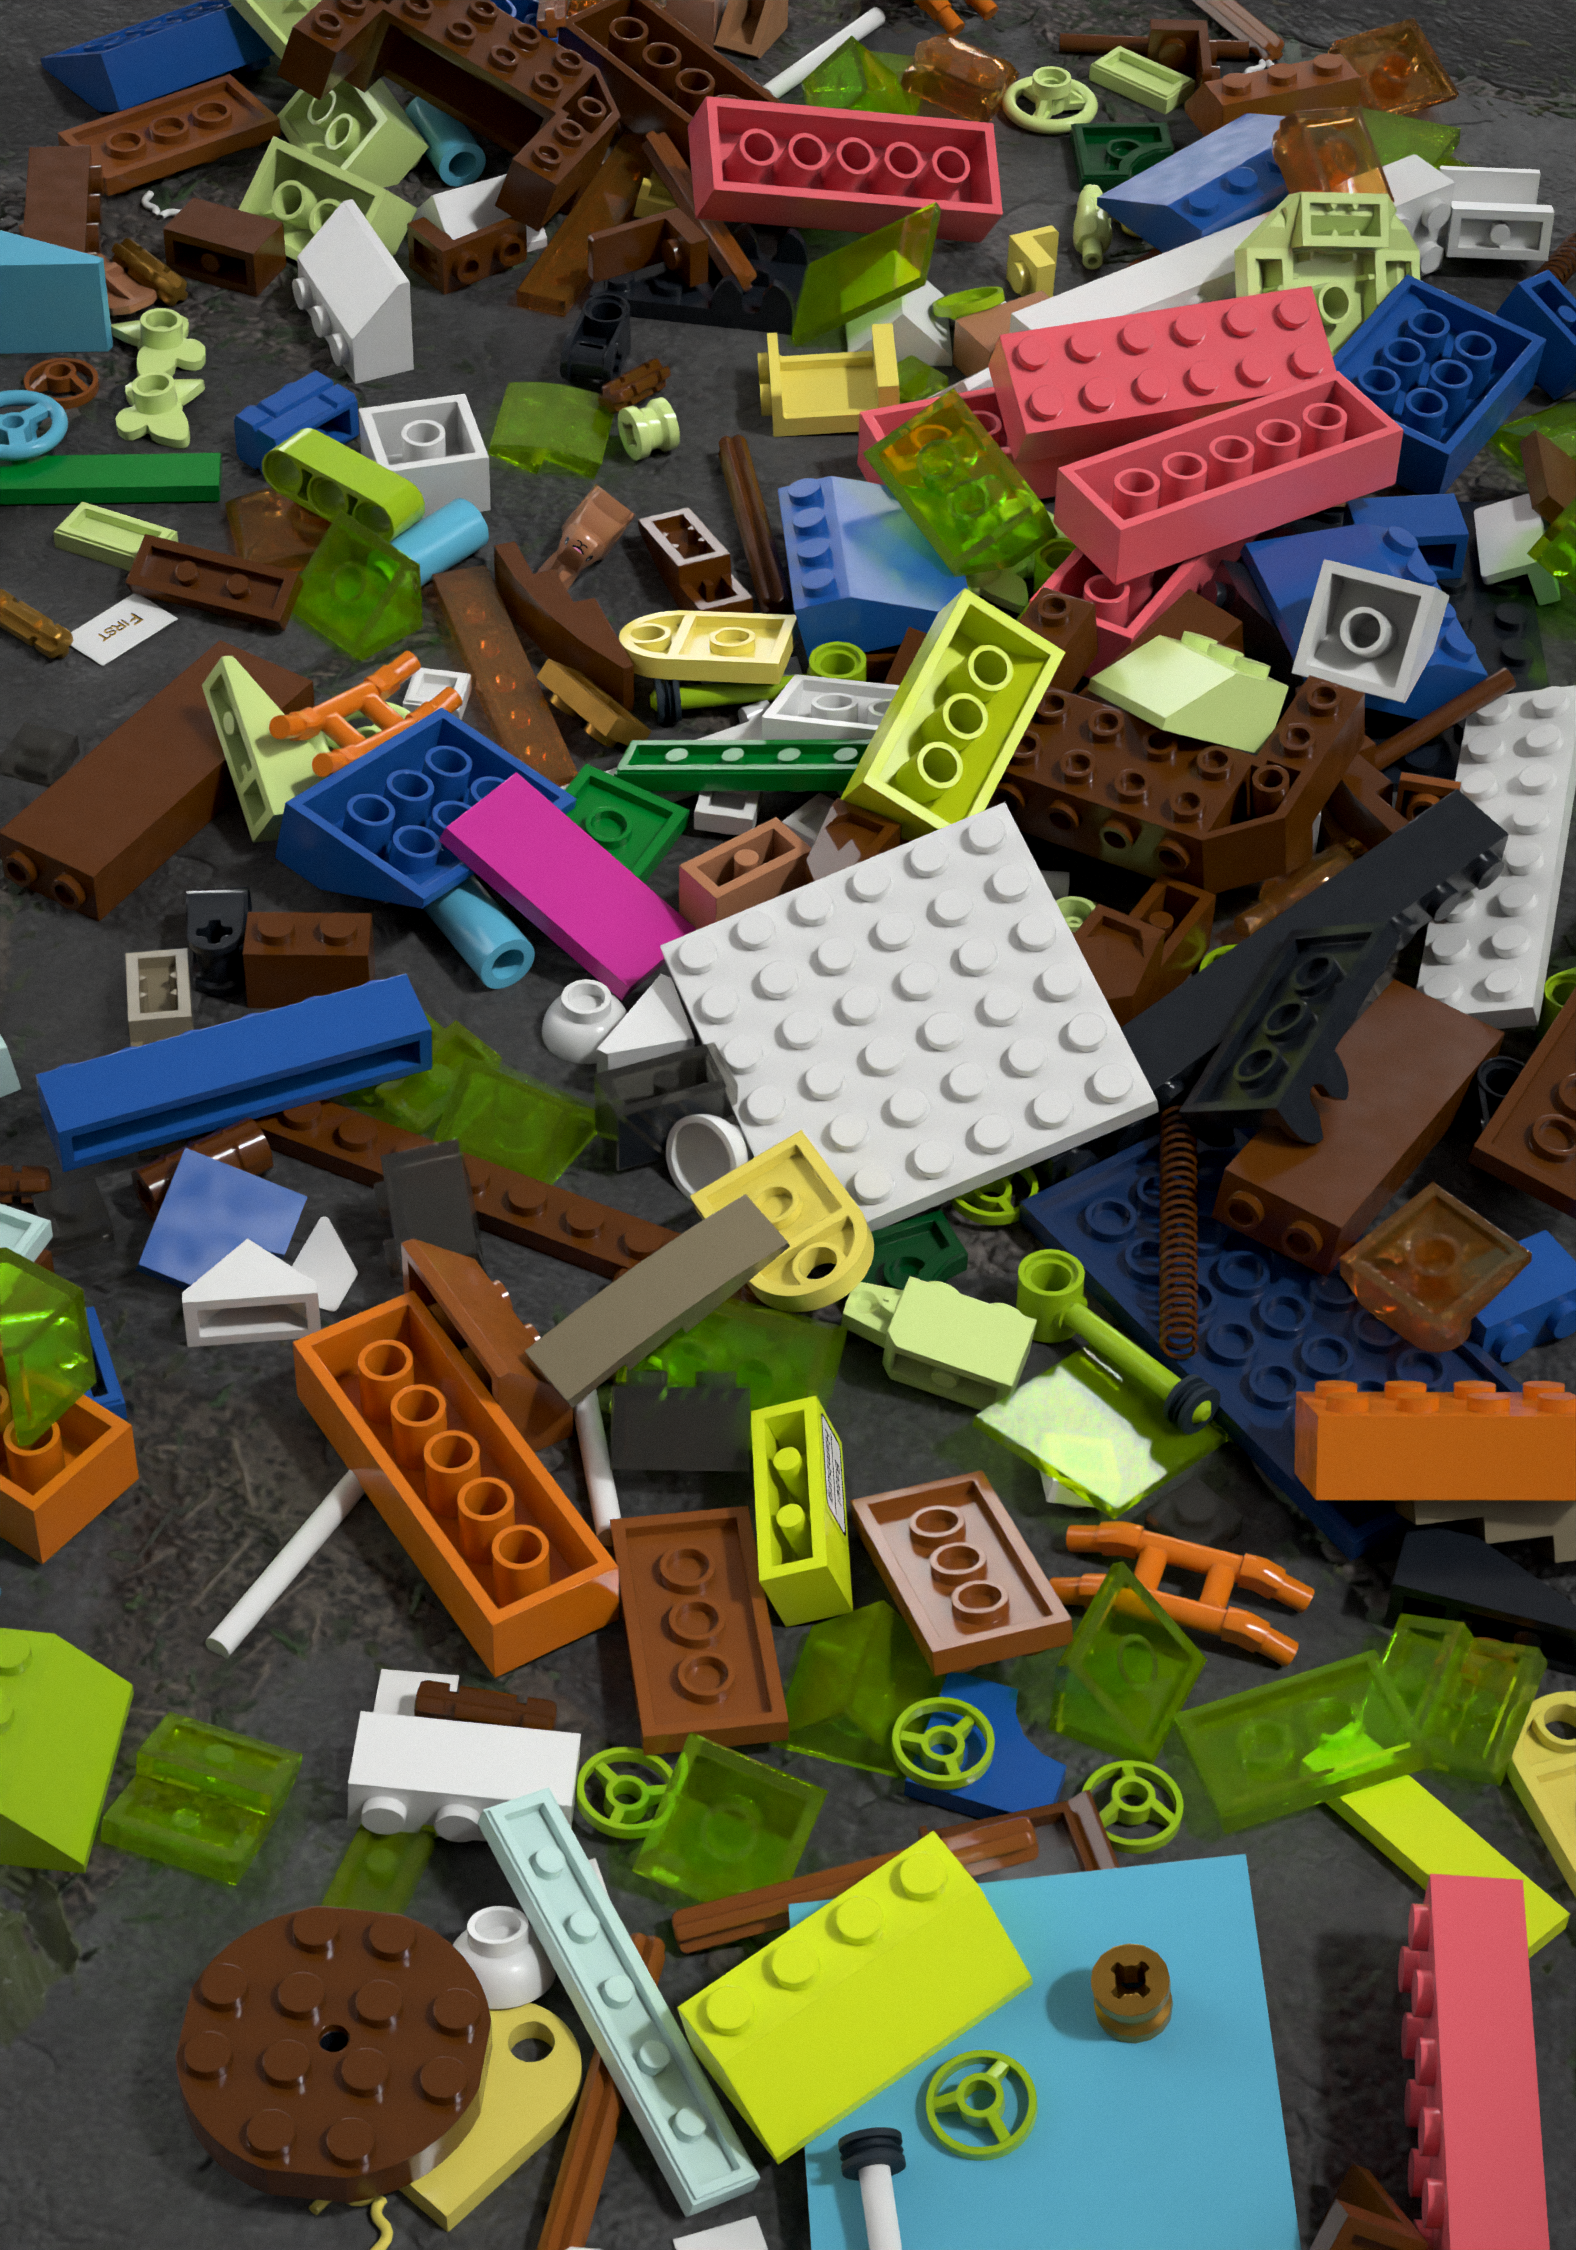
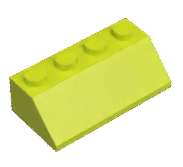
[840,588,1065,840]
[677,1830,1033,2165]

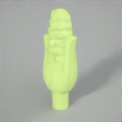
[1073,184,1113,269]

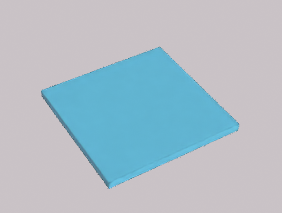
[788,1854,1301,2250]

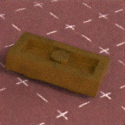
[536,659,652,748]

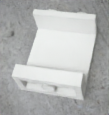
[1439,166,1554,261]

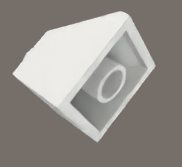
[1291,559,1449,703]

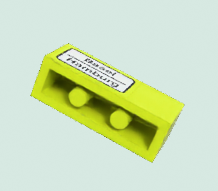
[751,1396,853,1627]

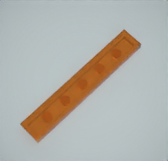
[517,132,653,317]
[432,565,578,787]

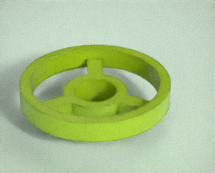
[932,287,1005,320]
[950,1166,1038,1225]
[892,1697,995,1790]
[575,1747,679,1839]
[1082,1760,1184,1854]
[926,2050,1038,2161]

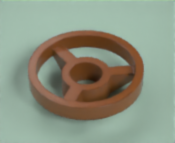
[24,358,99,410]

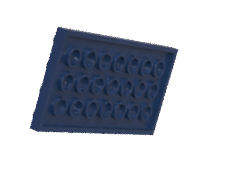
[1019,1120,1523,1561]

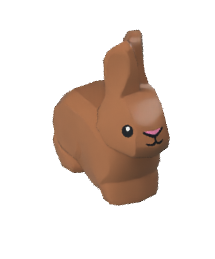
[537,484,636,591]

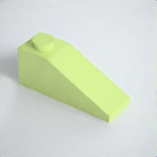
[202,656,326,842]

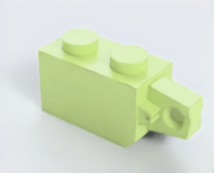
[841,1276,1037,1418]

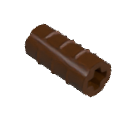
[131,1117,273,1222]

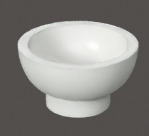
[542,979,627,1064]
[666,1114,753,1200]
[453,1906,556,2009]

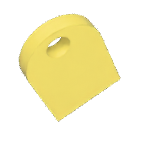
[619,610,799,684]
[690,1130,874,1312]
[1505,1691,1576,1897]
[399,2003,582,2233]

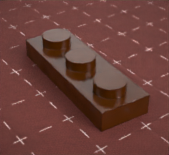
[125,534,304,631]

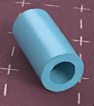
[405,97,486,187]
[371,498,489,598]
[423,875,535,989]

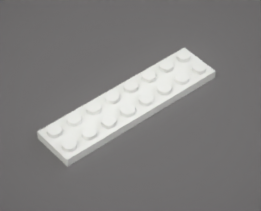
[1416,685,1576,1029]

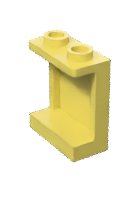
[757,323,900,437]

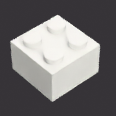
[359,394,491,521]

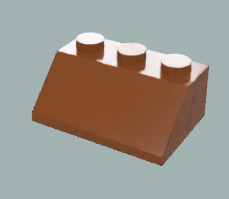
[1185,54,1360,137]
[401,1238,573,1452]

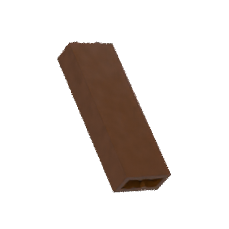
[0,640,315,922]
[1211,979,1505,1277]

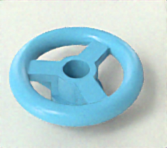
[0,390,68,461]

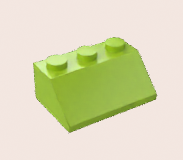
[0,1628,134,1874]

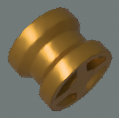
[1091,1943,1173,2044]

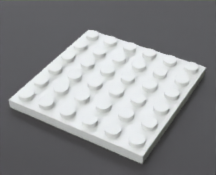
[660,802,1159,1231]

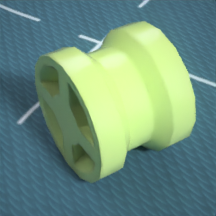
[618,397,680,461]

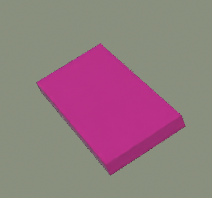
[439,772,697,1001]

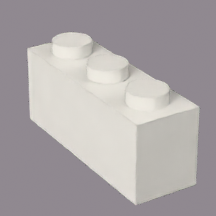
[348,1711,581,1842]

